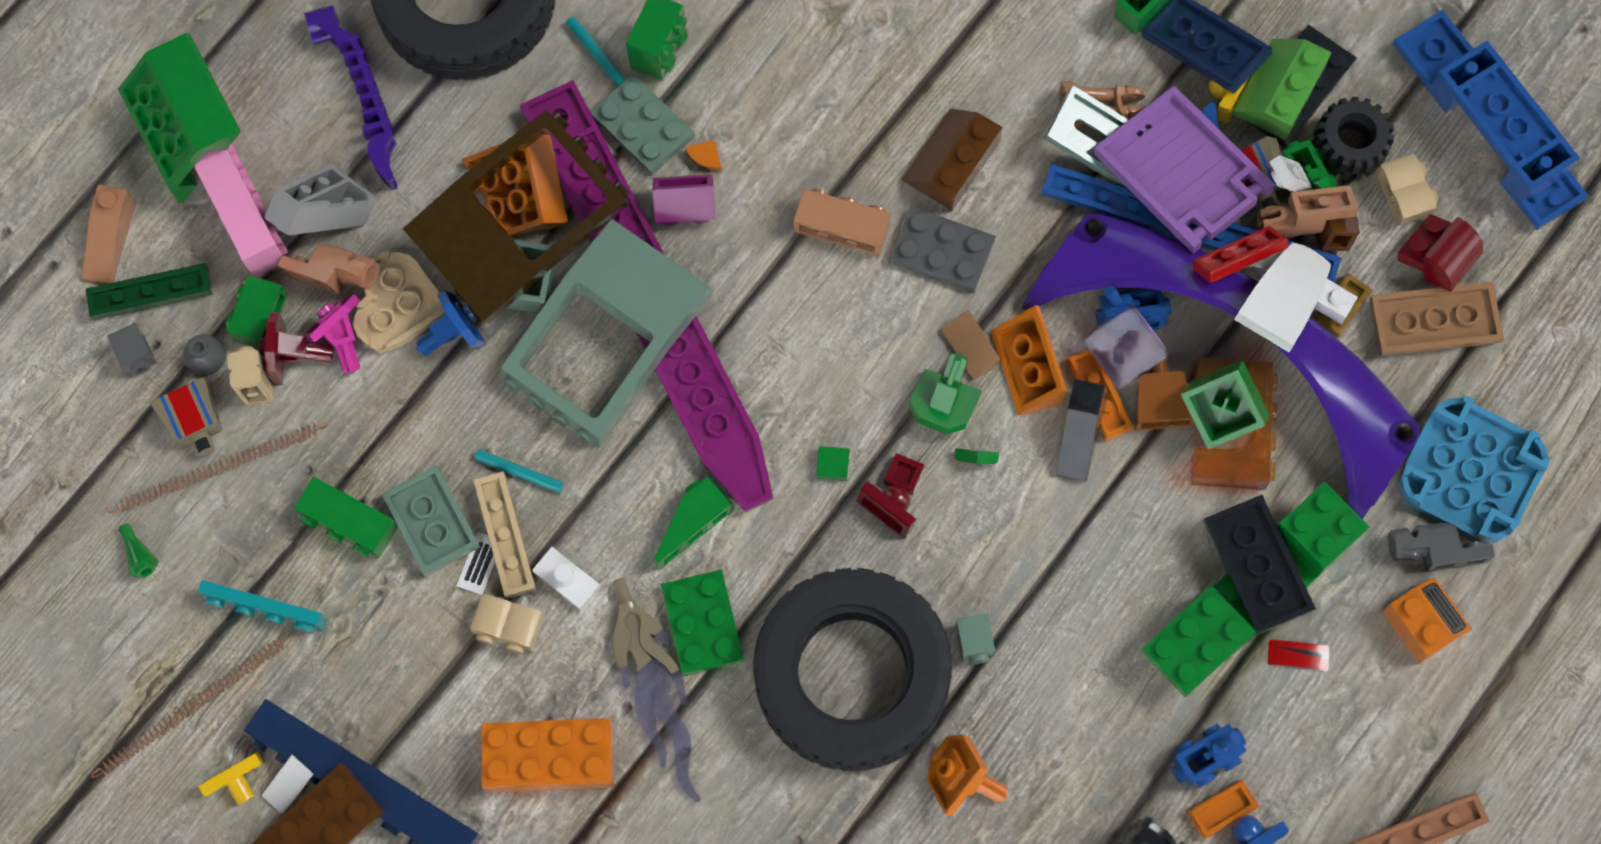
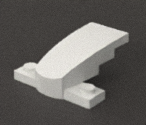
[1234,242,1358,352]

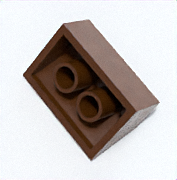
[902,109,1003,211]

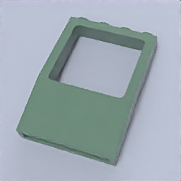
[500,219,710,447]

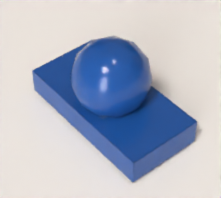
[1232,815,1289,844]

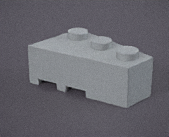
[264,164,376,235]

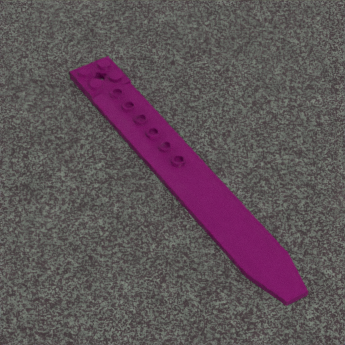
[520,80,774,512]

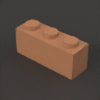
[793,189,891,256]

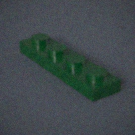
[85,263,213,320]

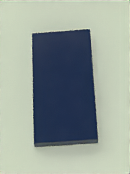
[1141,0,1273,94]

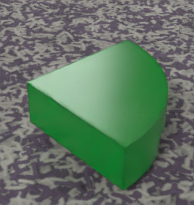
[955,448,999,464]

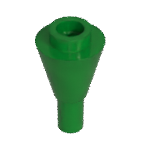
[118,523,159,578]

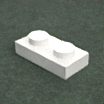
[1270,155,1313,192]

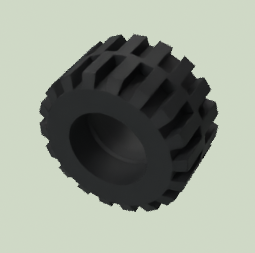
[1312,97,1395,180]

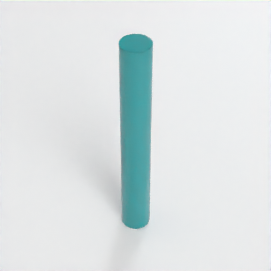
[566,16,626,87]
[474,449,564,494]

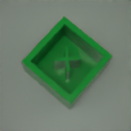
[626,0,689,81]
[1181,359,1270,449]

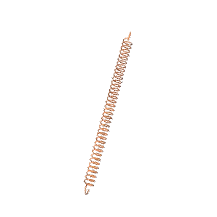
[106,423,328,513]
[91,634,294,777]

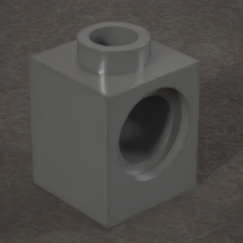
[107,323,157,376]

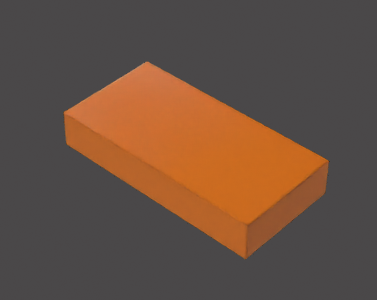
[1186,779,1260,840]

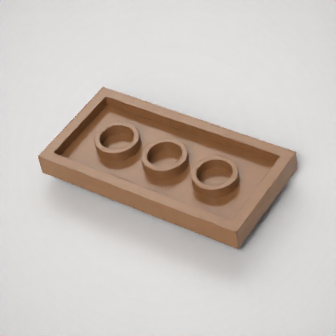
[1369,281,1504,357]

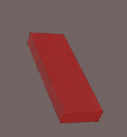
[1192,226,1288,283]

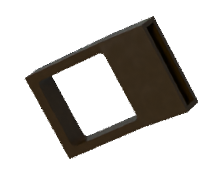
[403,109,631,323]

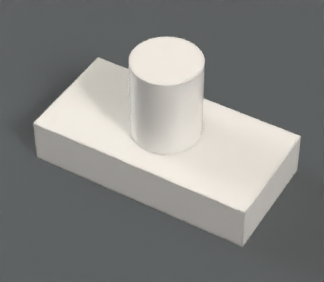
[532,547,601,611]

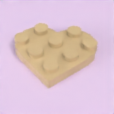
[353,251,446,354]

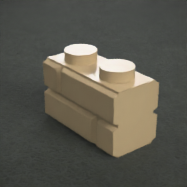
[227,346,275,406]

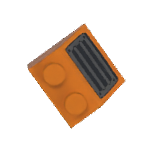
[1382,577,1472,664]

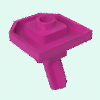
[303,294,360,373]

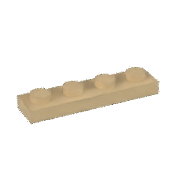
[473,471,536,599]

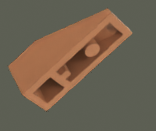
[82,184,137,284]

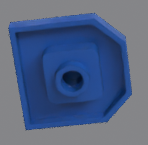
[416,290,487,356]

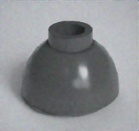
[183,334,226,376]

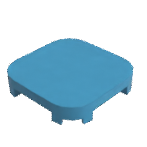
[1398,395,1550,544]

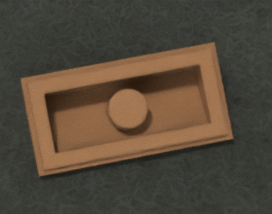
[941,310,1000,380]

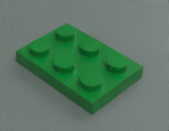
[661,569,744,677]

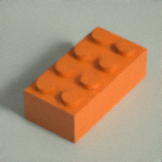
[482,718,615,793]

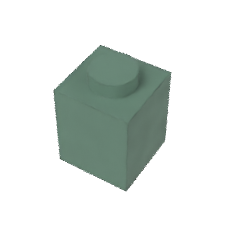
[955,613,995,665]

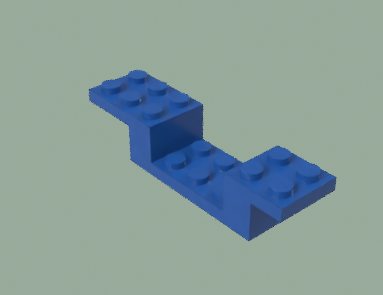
[1392,10,1589,231]

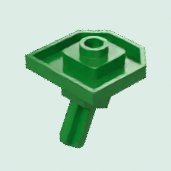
[908,353,982,434]

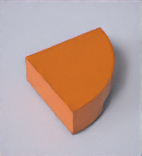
[685,140,722,171]

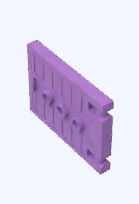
[1094,86,1274,254]

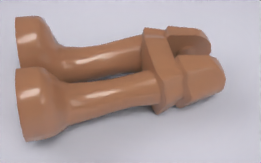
[1059,81,1146,131]

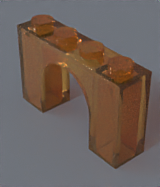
[1190,358,1278,490]

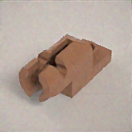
[1256,185,1358,239]
[277,244,381,295]

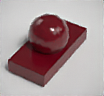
[857,481,916,539]

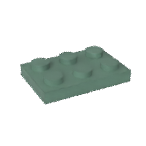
[590,74,695,176]
[382,465,480,577]

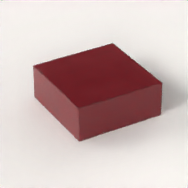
[884,453,925,495]

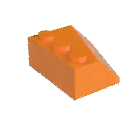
[461,135,568,237]

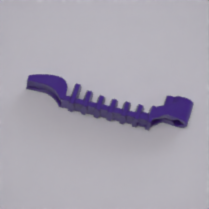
[304,5,399,191]

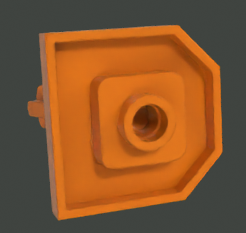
[927,735,1009,816]

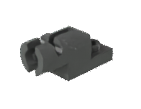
[1387,523,1495,572]

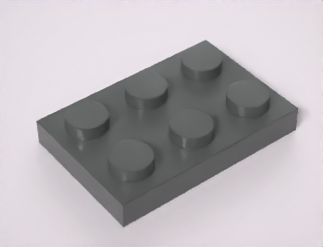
[889,206,996,293]

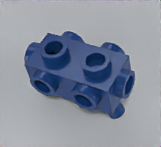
[1095,286,1172,337]
[1171,723,1247,789]

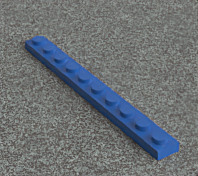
[1041,164,1342,283]

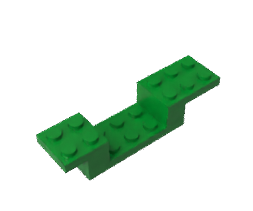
[1141,482,1370,698]

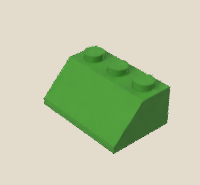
[1232,39,1332,140]

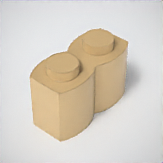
[1375,154,1438,226]
[470,594,545,654]

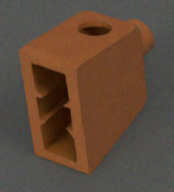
[1134,356,1195,431]

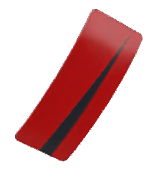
[1268,640,1329,671]

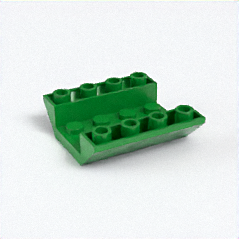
[118,33,241,203]

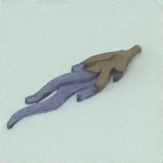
[612,578,701,802]

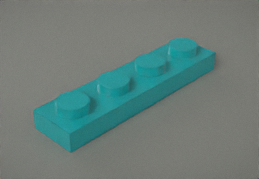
[198,580,327,633]

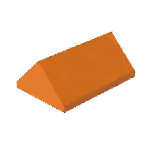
[991,305,1067,415]

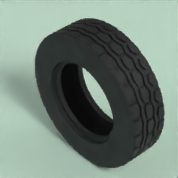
[370,0,555,80]
[753,568,952,771]

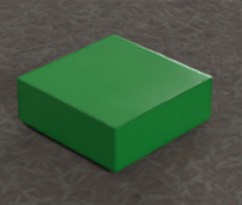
[816,446,850,481]

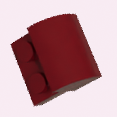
[1397,214,1484,292]

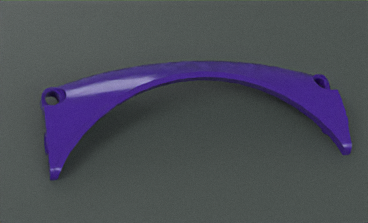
[1021,213,1420,519]

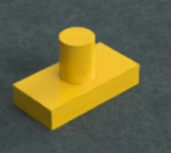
[198,751,264,805]

